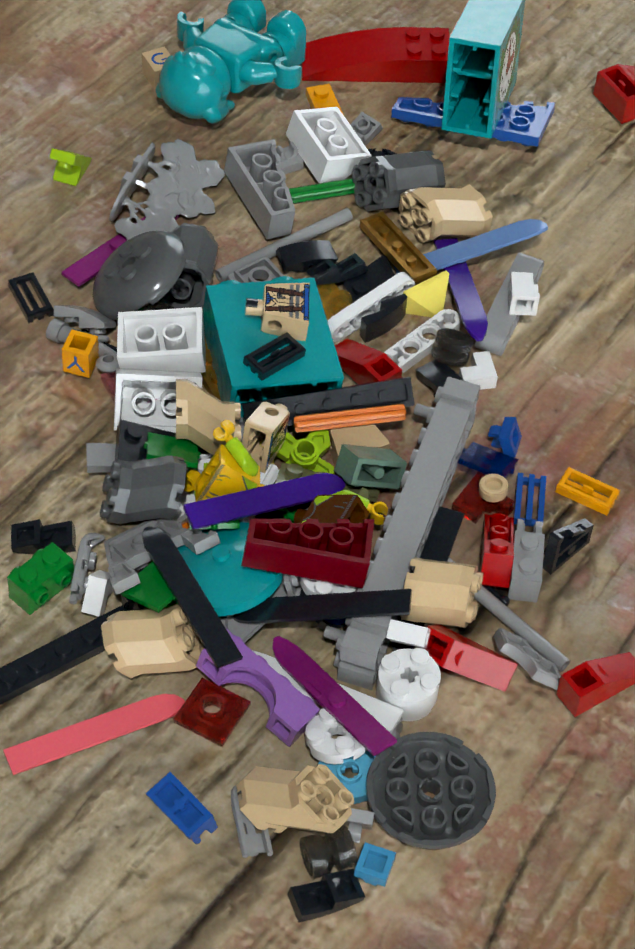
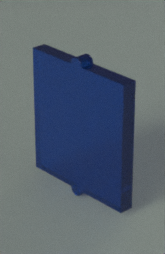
[458,442,519,479]

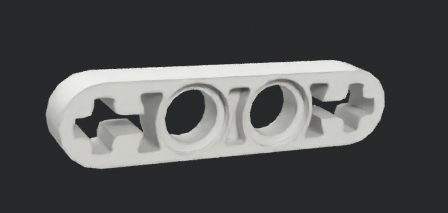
[328,272,415,342]
[384,309,461,374]

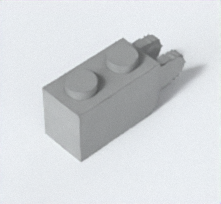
[508,519,545,603]

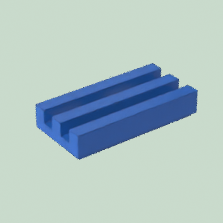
[514,473,547,527]

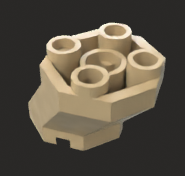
[398,184,493,243]
[176,379,241,455]
[401,557,483,628]
[101,604,204,679]
[236,764,354,834]

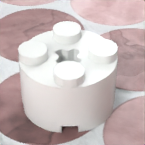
[376,647,441,721]

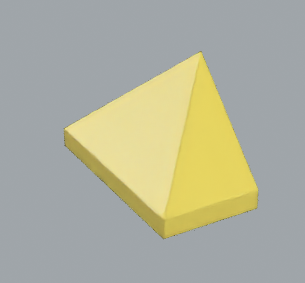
[403,270,449,318]

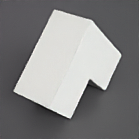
[459,351,498,390]
[81,570,113,617]
[386,619,431,649]

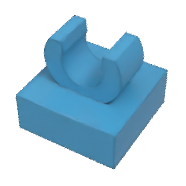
[354,842,396,887]

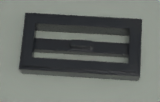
[8,272,54,323]
[243,332,306,381]

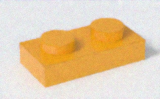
[305,83,345,117]

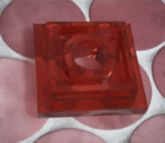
[173,677,251,747]

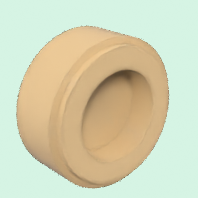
[479,474,508,502]

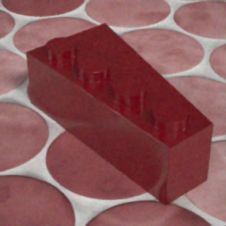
[241,519,374,588]

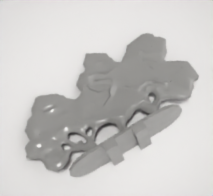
[109,139,225,240]

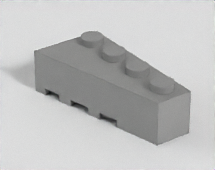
[224,139,295,239]

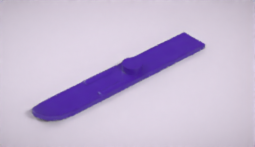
[434,238,488,342]
[183,473,345,530]

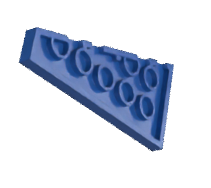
[391,97,556,147]

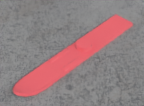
[3,694,186,775]

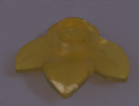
[317,284,353,321]

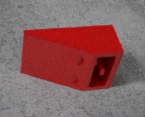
[593,64,635,124]

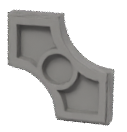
[493,628,561,690]

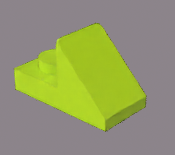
[49,148,92,186]

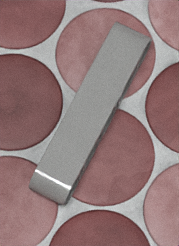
[475,252,545,356]

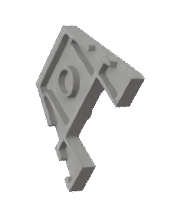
[104,518,221,595]

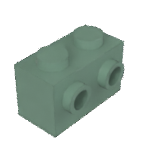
[334,444,407,489]

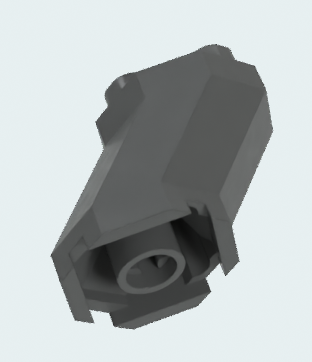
[352,150,446,211]
[159,223,219,309]
[100,455,187,524]

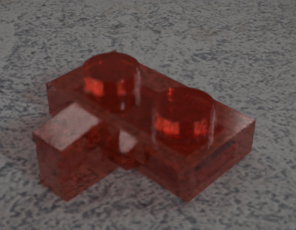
[451,466,514,524]

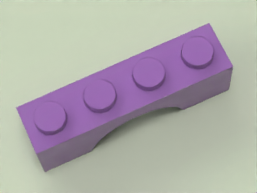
[196,629,320,747]

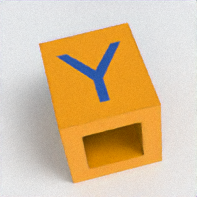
[62,329,99,378]

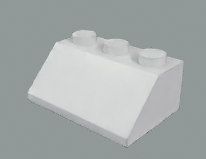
[286,107,372,183]
[117,307,206,373]
[114,369,202,433]

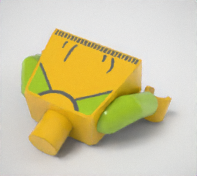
[184,420,266,502]

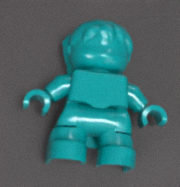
[155,0,306,124]

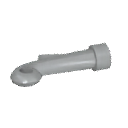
[46,318,120,373]

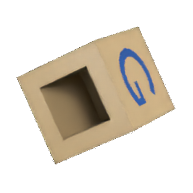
[142,46,171,90]

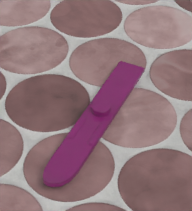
[61,214,180,287]
[273,636,397,756]

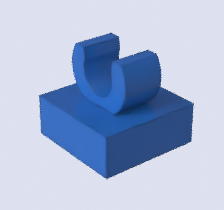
[488,417,522,457]

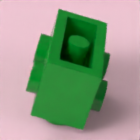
[7,542,74,615]

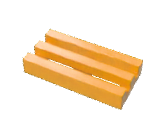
[555,467,620,516]

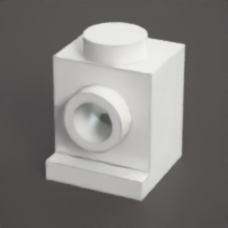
[508,272,540,316]

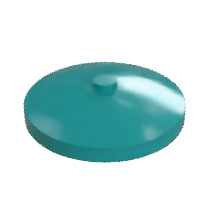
[174,522,284,617]

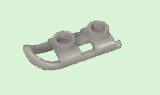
[69,533,105,605]
[231,786,273,858]

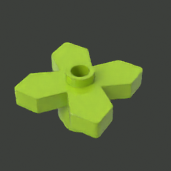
[276,430,335,475]

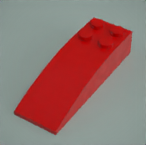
[301,27,450,83]

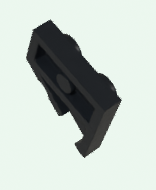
[343,255,395,305]
[115,419,175,462]
[543,518,594,575]

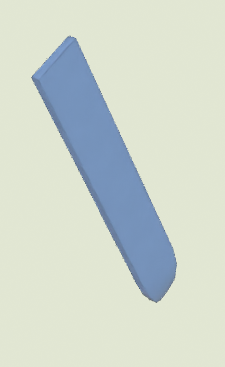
[393,219,548,274]

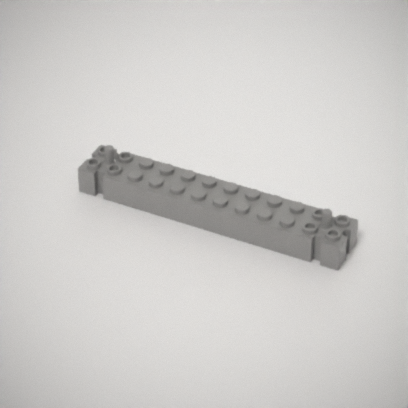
[323,377,480,690]

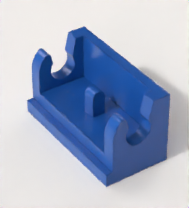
[146,772,218,844]

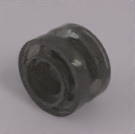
[431,328,474,367]

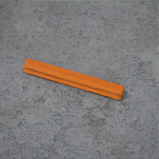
[293,404,406,433]

